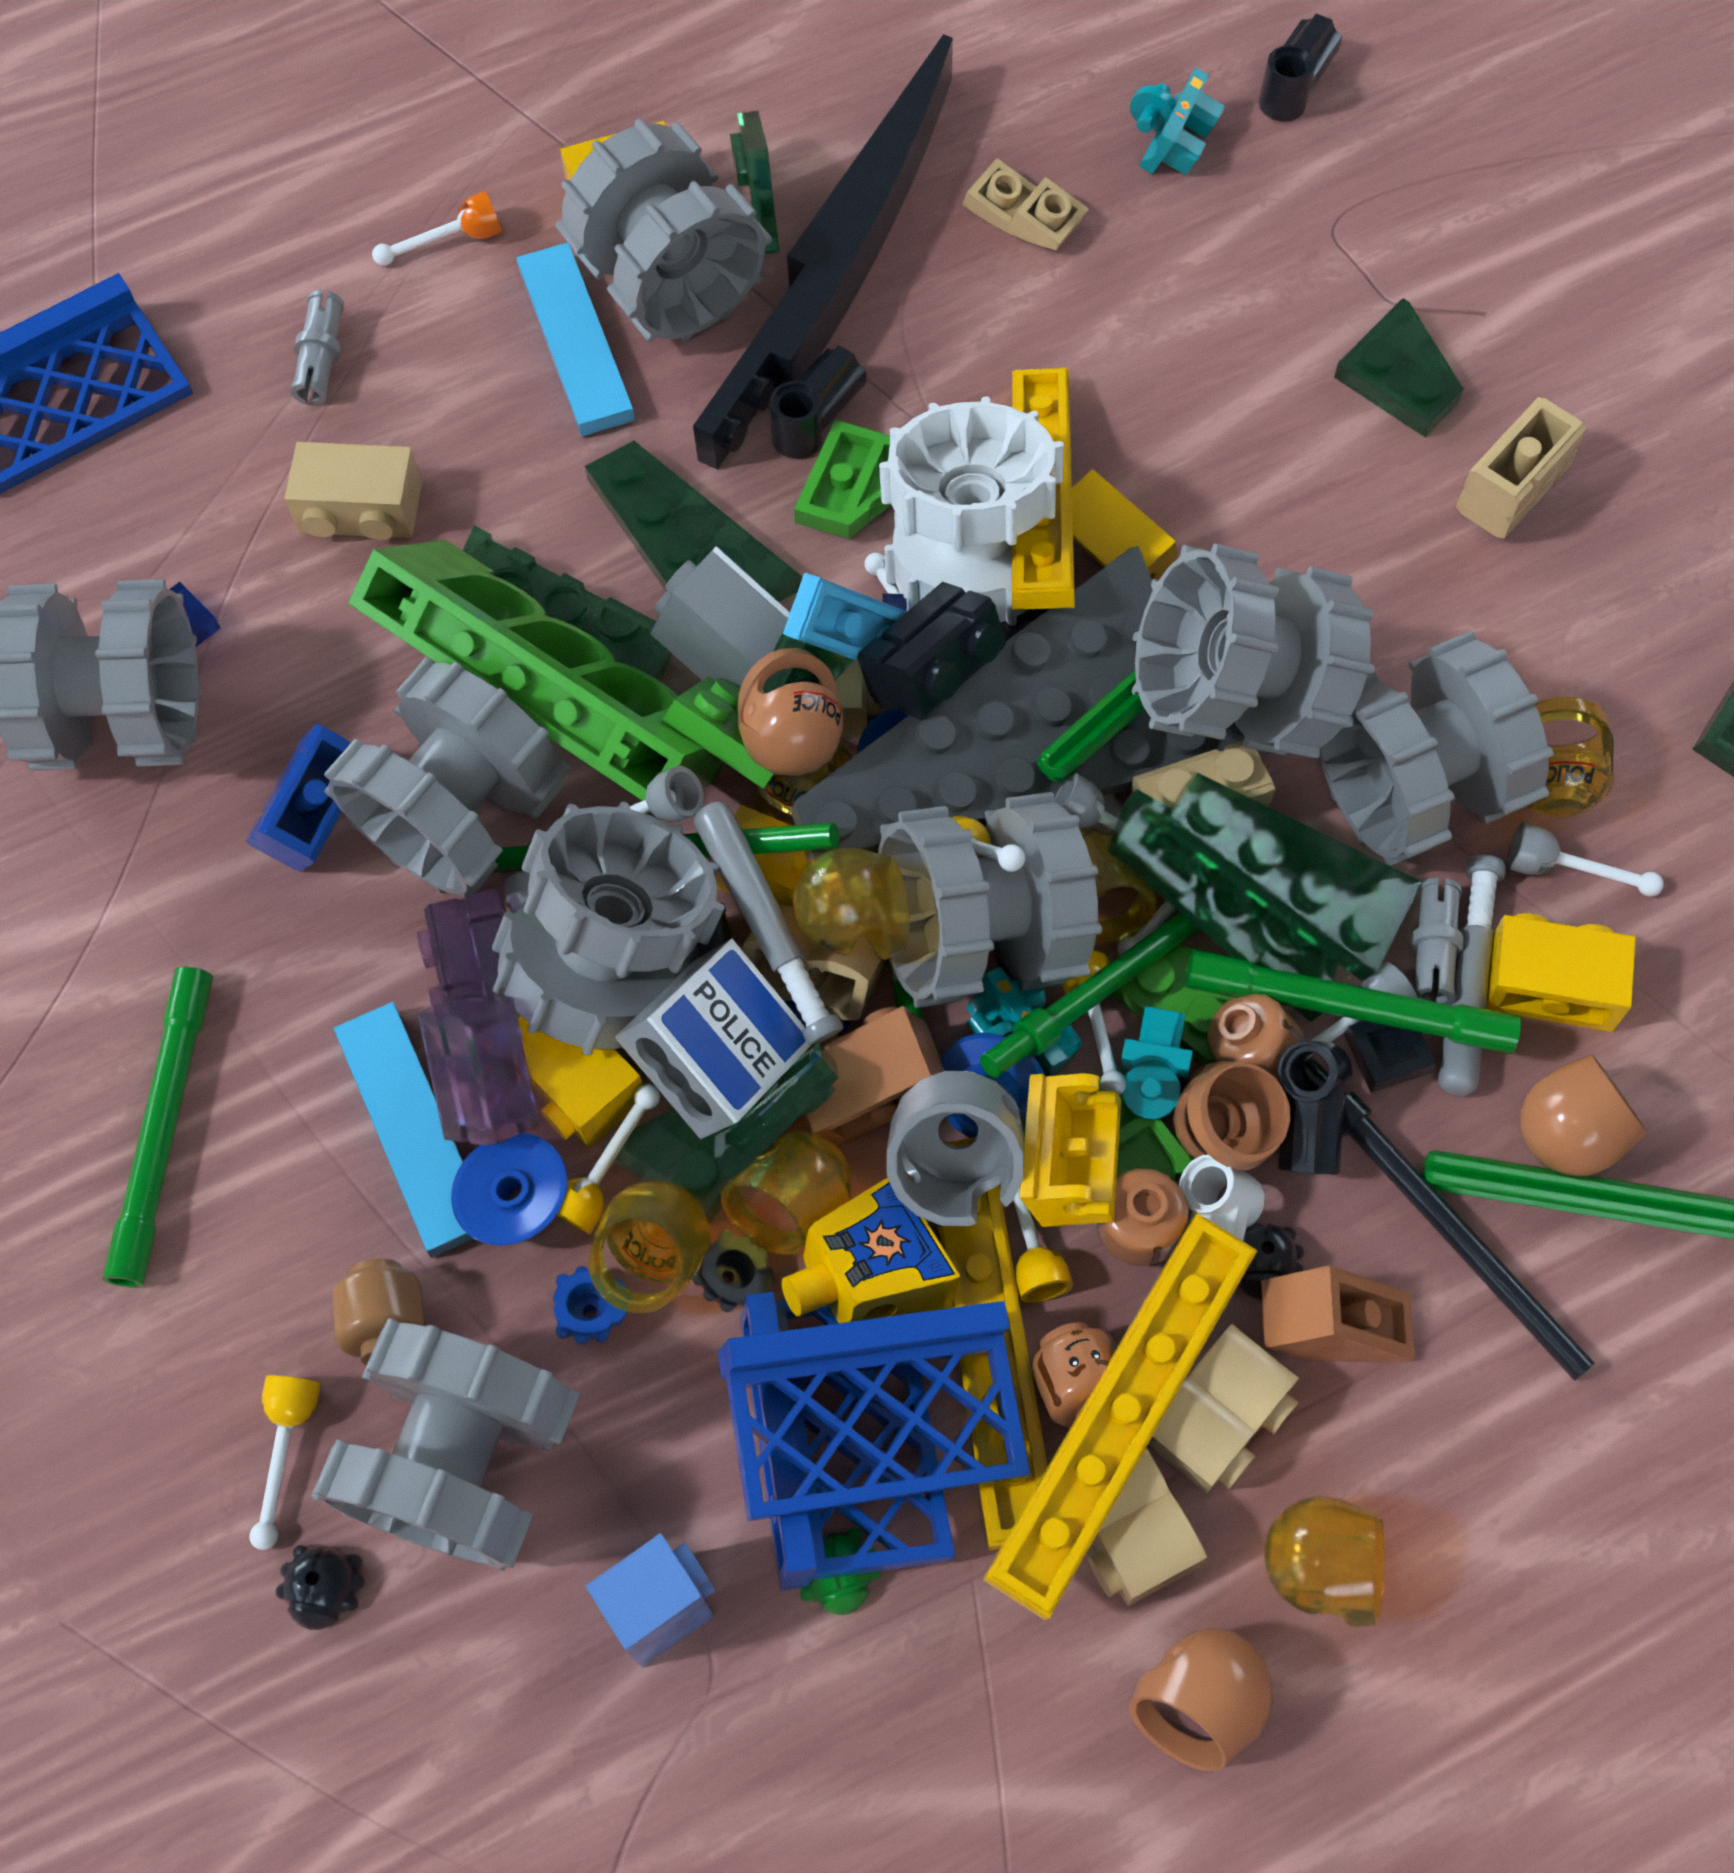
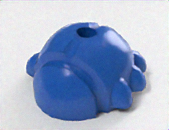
[553,1266,631,1345]

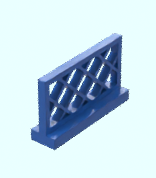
[0,273,193,494]
[740,1292,955,1591]
[718,1301,1030,1521]

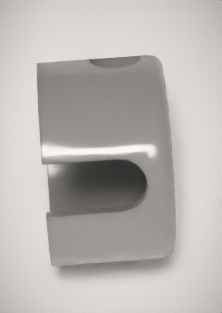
[887,1071,1025,1226]

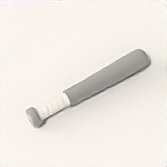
[694,801,843,1046]
[1438,854,1506,1096]

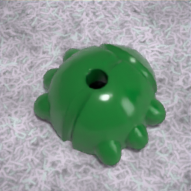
[800,1527,881,1615]

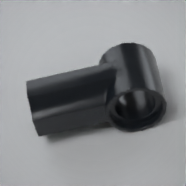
[1259,13,1342,121]
[770,345,866,458]
[1278,1041,1353,1175]

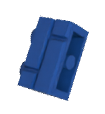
[245,724,351,872]

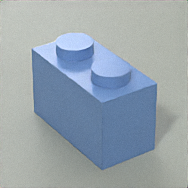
[585,1533,715,1668]

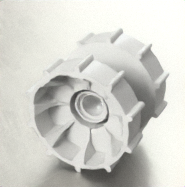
[879,396,1064,626]

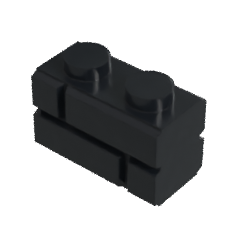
[857,582,1006,720]

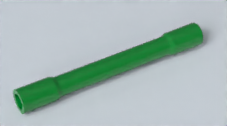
[1185,949,1521,1054]
[102,966,213,1288]

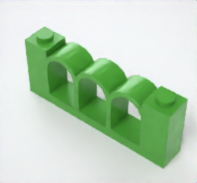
[348,540,724,801]

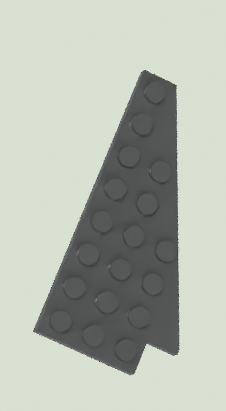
[791,546,1270,869]

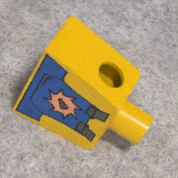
[782,1177,961,1323]

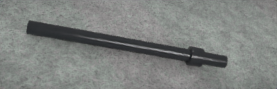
[1302,1057,1595,1381]

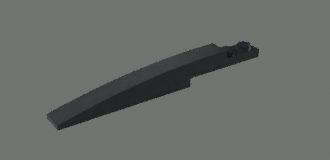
[693,34,953,470]

